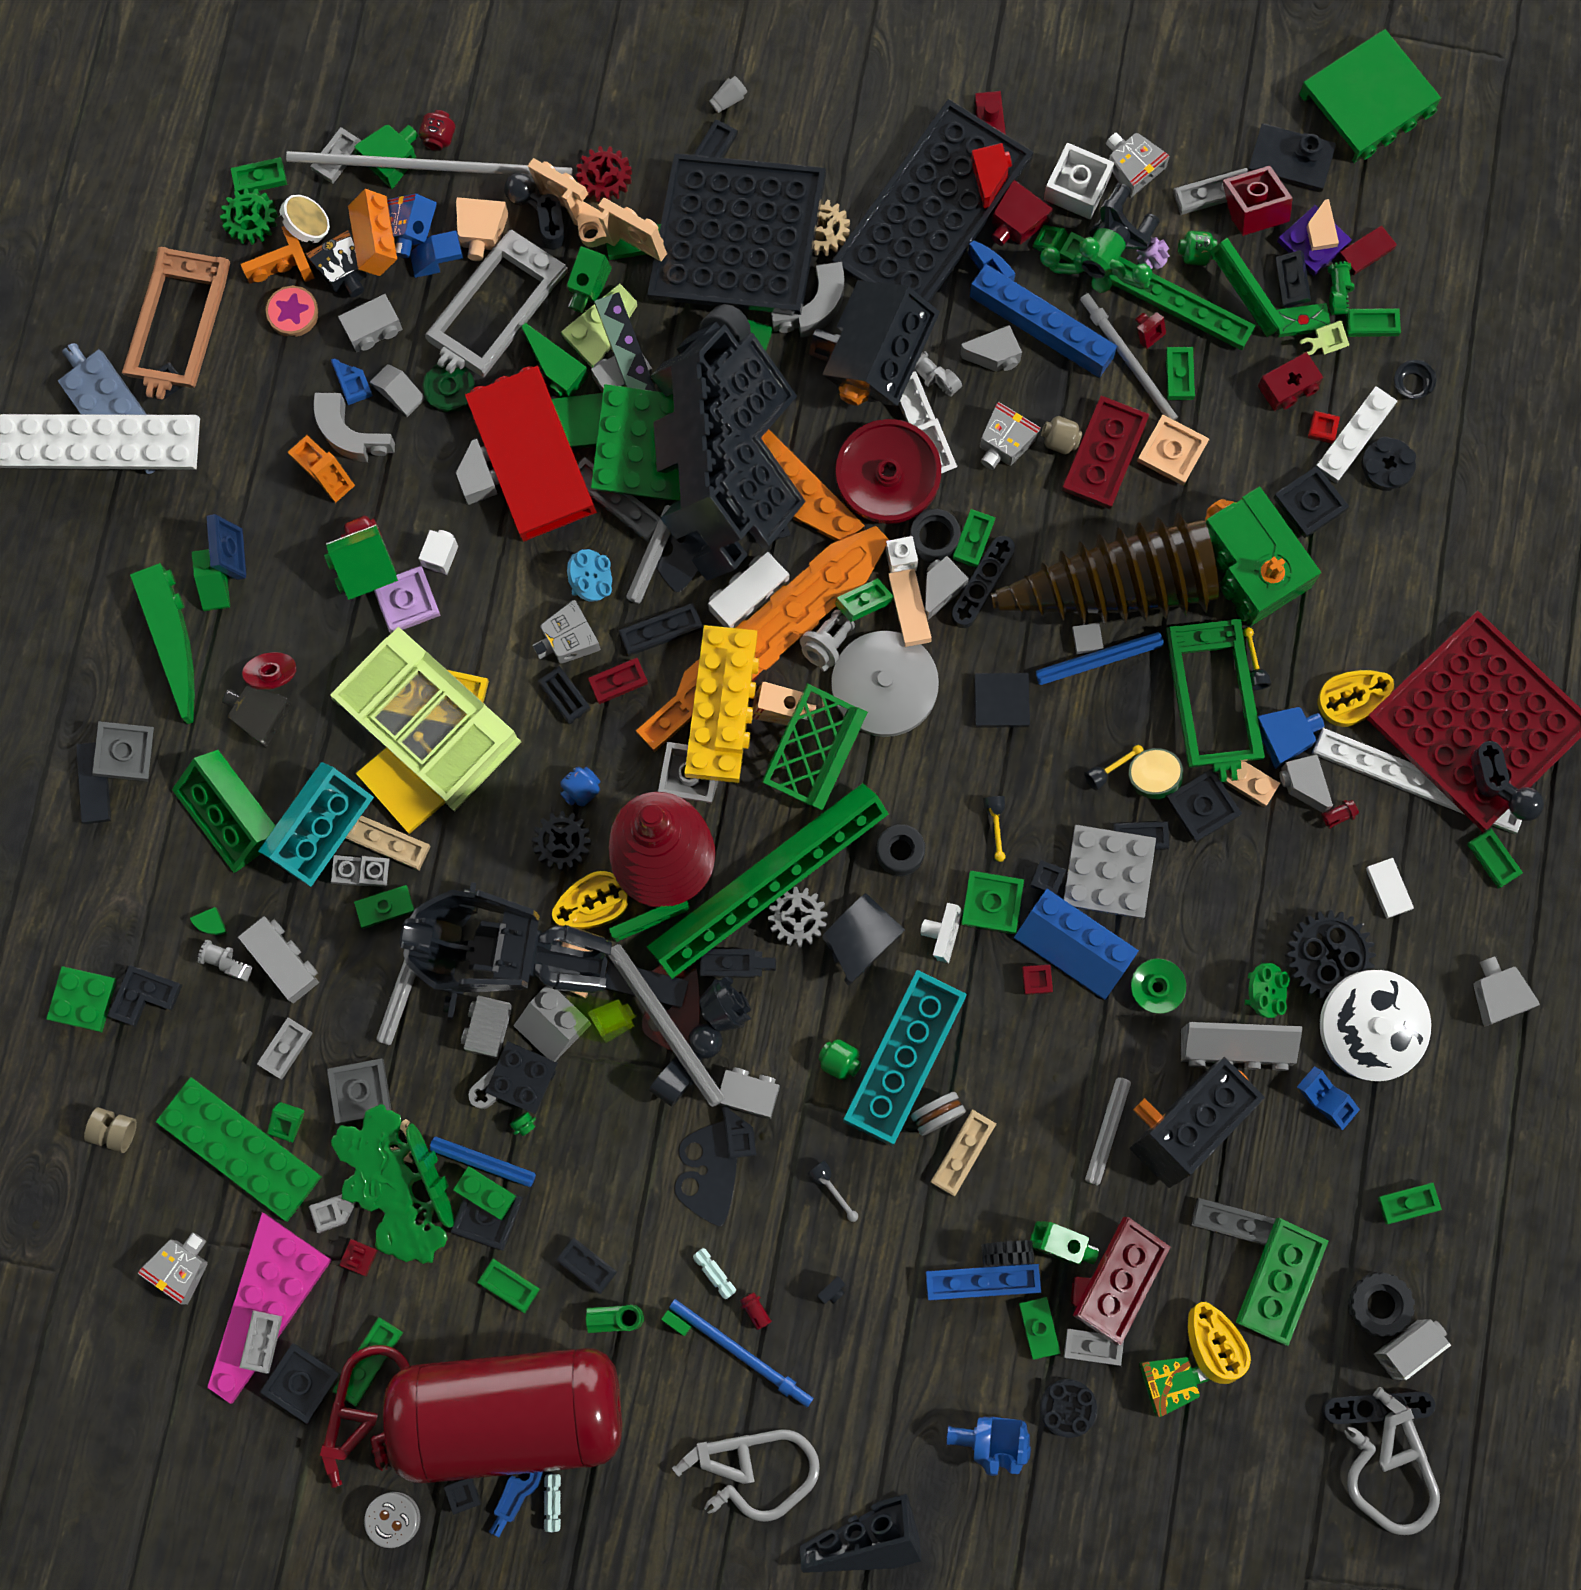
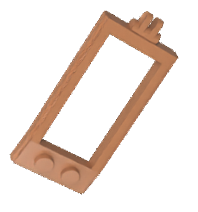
[122,247,230,399]

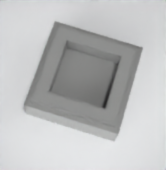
[1072,623,1103,654]

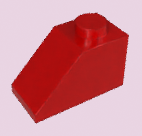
[971,143,1012,208]

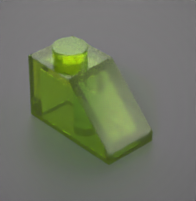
[588,999,635,1043]

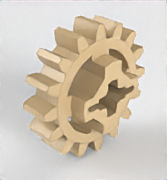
[813,200,850,256]

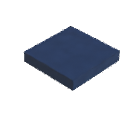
[207,514,246,580]

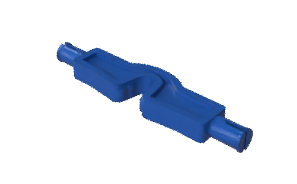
[489,1472,543,1537]

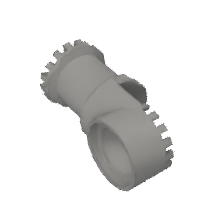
[914,351,962,396]
[198,940,253,981]

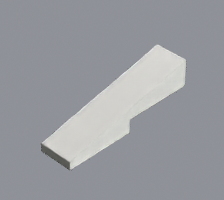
[899,371,957,474]

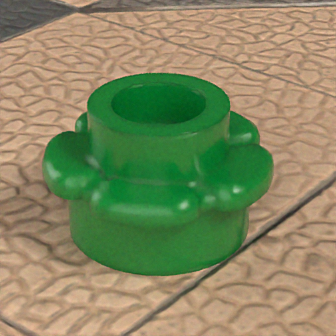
[510,1111,536,1136]

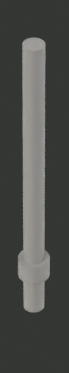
[1080,293,1178,420]

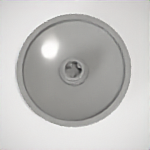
[832,631,939,737]

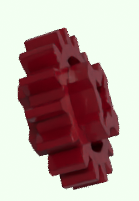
[576,146,632,202]

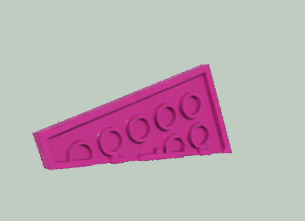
[208,1212,332,1404]

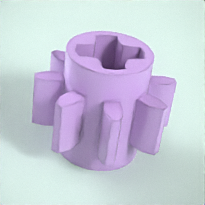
[1136,237,1169,270]

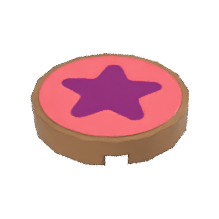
[266,286,318,337]

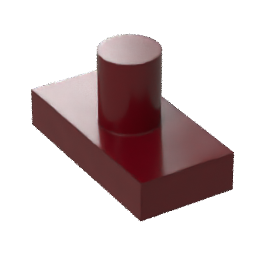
[975,91,1006,135]

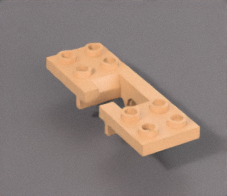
[528,158,667,261]

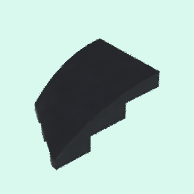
[822,893,905,986]

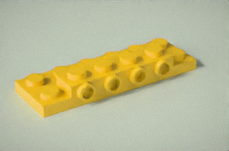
[685,625,759,783]

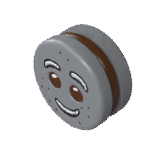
[911,1092,966,1136]
[364,1492,420,1548]

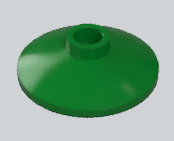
[1131,959,1186,1014]

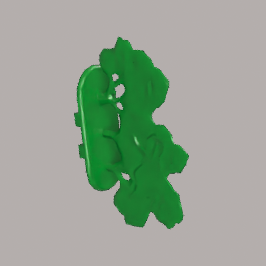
[331,1104,454,1264]

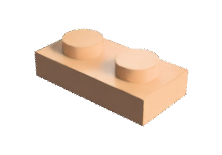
[1223,761,1280,808]

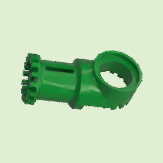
[1328,261,1355,315]

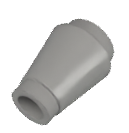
[709,76,747,113]

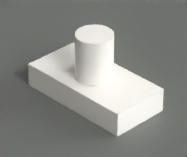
[921,903,963,963]

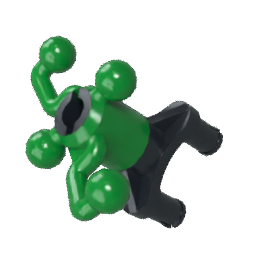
[1040,183,1160,293]

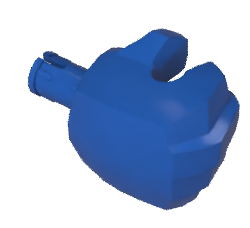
[947,1417,1031,1476]

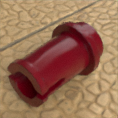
[1322,800,1359,829]
[740,1292,772,1331]

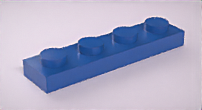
[926,1264,1041,1300]

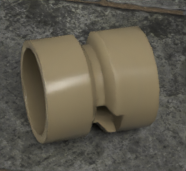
[84,1107,137,1153]

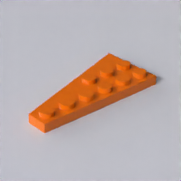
[761,429,865,541]

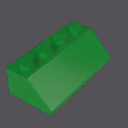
[172,750,276,873]

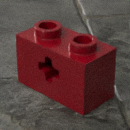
[1258,352,1324,411]

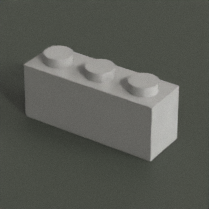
[238,916,319,1004]

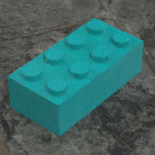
[258,762,374,886]

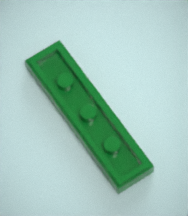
[1210,238,1286,337]

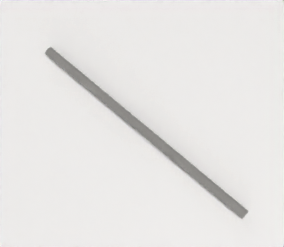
[286,151,572,176]

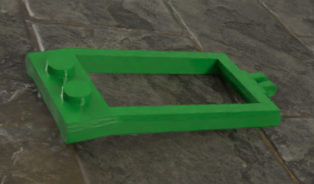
[1166,619,1265,782]

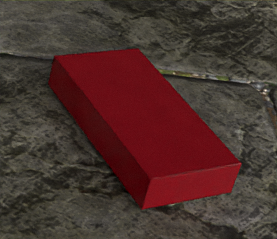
[1339,225,1397,275]

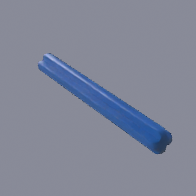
[1036,632,1164,685]

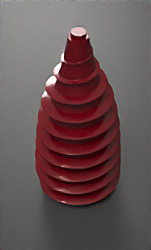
[609,792,715,907]

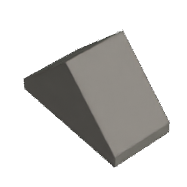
[370,364,425,417]

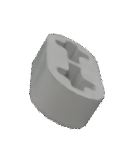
[469,1065,499,1109]

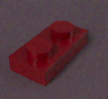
[588,658,648,704]

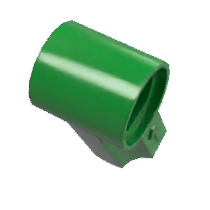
[586,1305,644,1333]

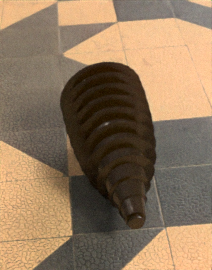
[991,513,1219,625]

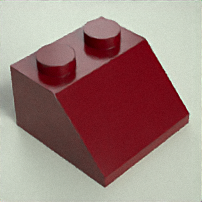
[1223,166,1293,236]

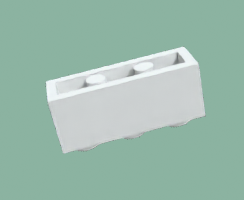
[708,552,789,628]

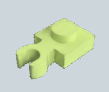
[1299,321,1349,355]

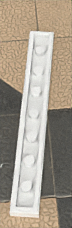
[1312,728,1522,834]

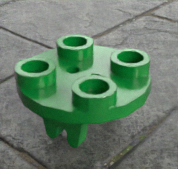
[1245,963,1290,1018]

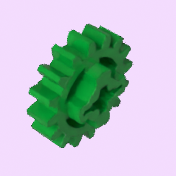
[220,188,278,245]

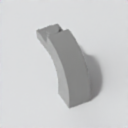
[771,262,844,337]
[314,393,395,462]

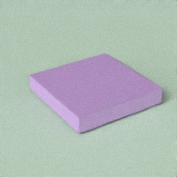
[374,566,441,634]

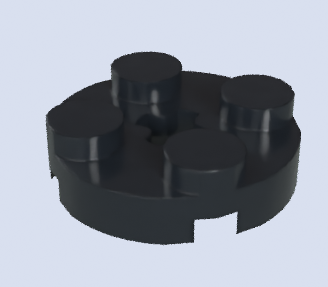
[1361,437,1416,491]

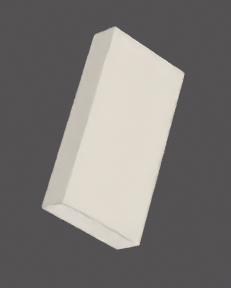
[1366,858,1414,919]

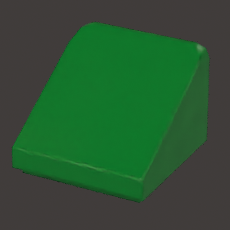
[1033,225,1069,260]
[267,1102,305,1143]

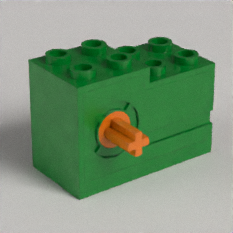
[1205,486,1322,627]

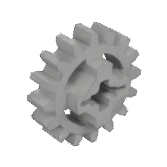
[768,887,827,947]

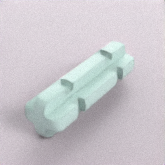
[693,1248,736,1299]
[544,1474,561,1532]

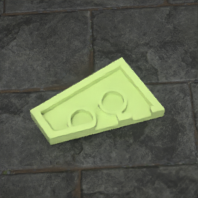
[561,284,637,368]

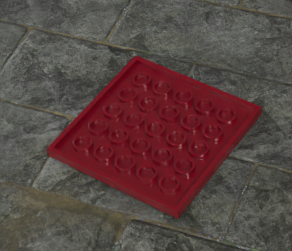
[1366,610,1581,833]

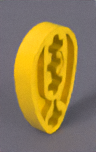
[1318,670,1394,727]
[552,871,628,929]
[1188,1302,1251,1384]

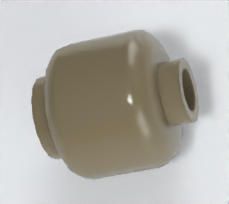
[1041,416,1082,454]

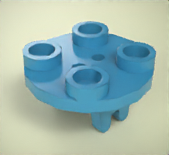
[567,549,612,602]

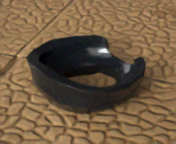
[1394,360,1437,399]

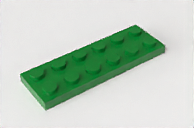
[156,1077,322,1222]

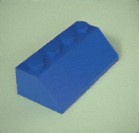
[1014,889,1139,1000]

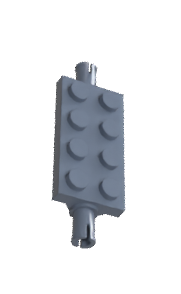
[58,343,155,474]

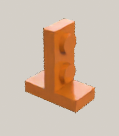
[241,226,314,283]
[288,435,355,503]

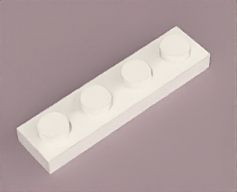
[1317,387,1397,484]

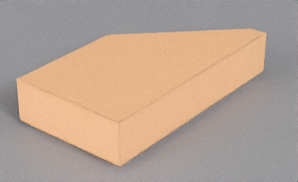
[1306,199,1339,251]

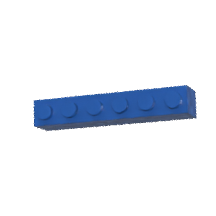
[970,264,1117,378]

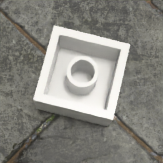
[1044,143,1114,219]

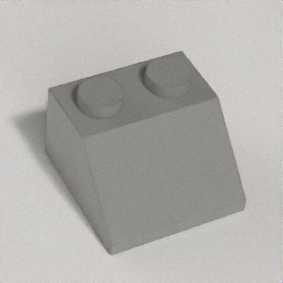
[658,742,718,804]
[514,985,591,1062]

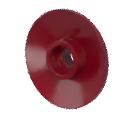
[242,652,296,690]

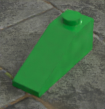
[522,323,588,397]

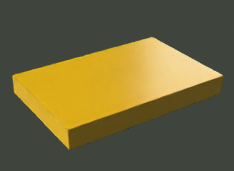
[356,747,446,834]

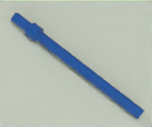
[669,1299,813,1407]

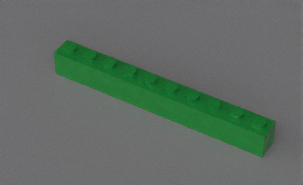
[647,783,889,979]

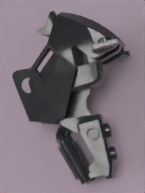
[399,882,612,1020]

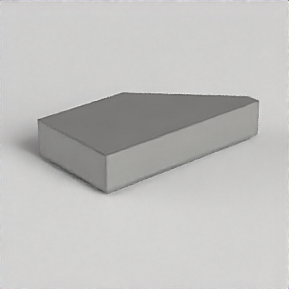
[309,1194,356,1233]

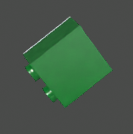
[324,525,398,600]

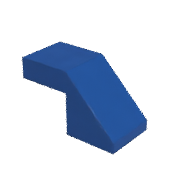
[410,231,463,278]
[1297,1066,1360,1130]

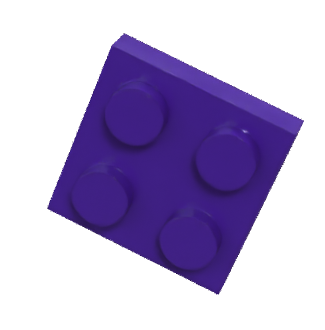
[1277,205,1352,276]

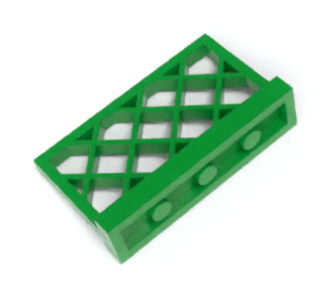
[761,684,868,810]

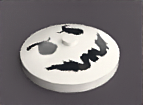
[1320,970,1431,1081]

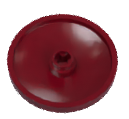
[836,419,942,524]

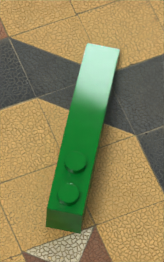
[130,563,195,725]

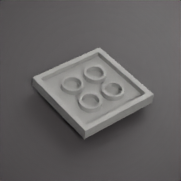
[1063,825,1156,919]

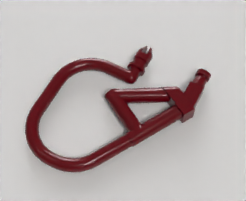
[320,1345,410,1488]

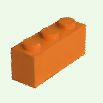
[348,189,397,276]

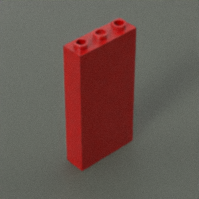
[465,366,597,542]

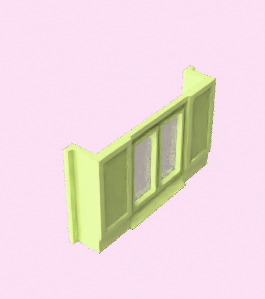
[330,627,521,812]

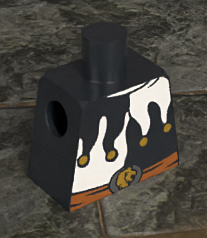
[306,230,367,297]

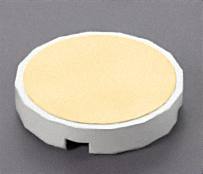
[280,195,330,243]

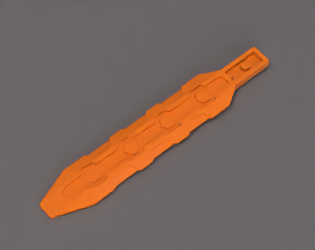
[636,526,889,752]

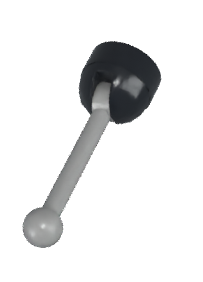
[807,1160,858,1222]

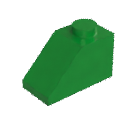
[192,549,230,611]

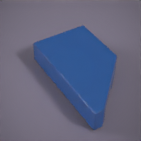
[331,359,373,405]

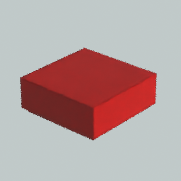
[1308,411,1340,444]

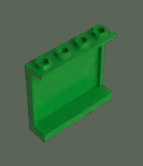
[1299,29,1441,163]

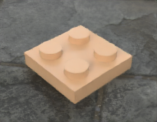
[1137,415,1209,486]

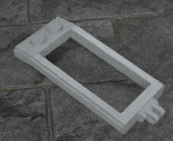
[425,230,568,377]

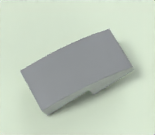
[331,855,389,886]

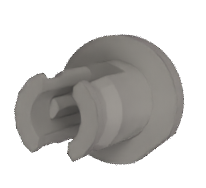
[800,610,855,671]

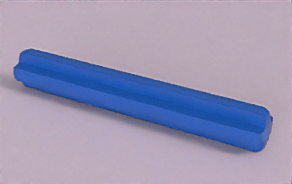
[430,1137,536,1187]

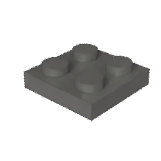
[93,721,154,782]
[327,1059,391,1124]

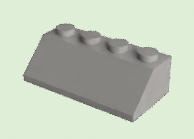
[1181,1022,1302,1071]

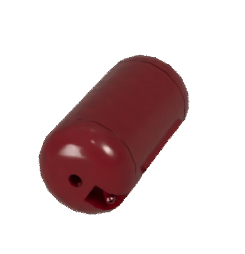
[383,1348,622,1483]

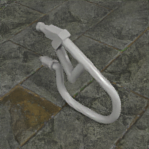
[1345,1387,1440,1535]
[672,1429,819,1521]

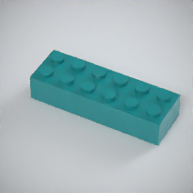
[843,970,967,1147]

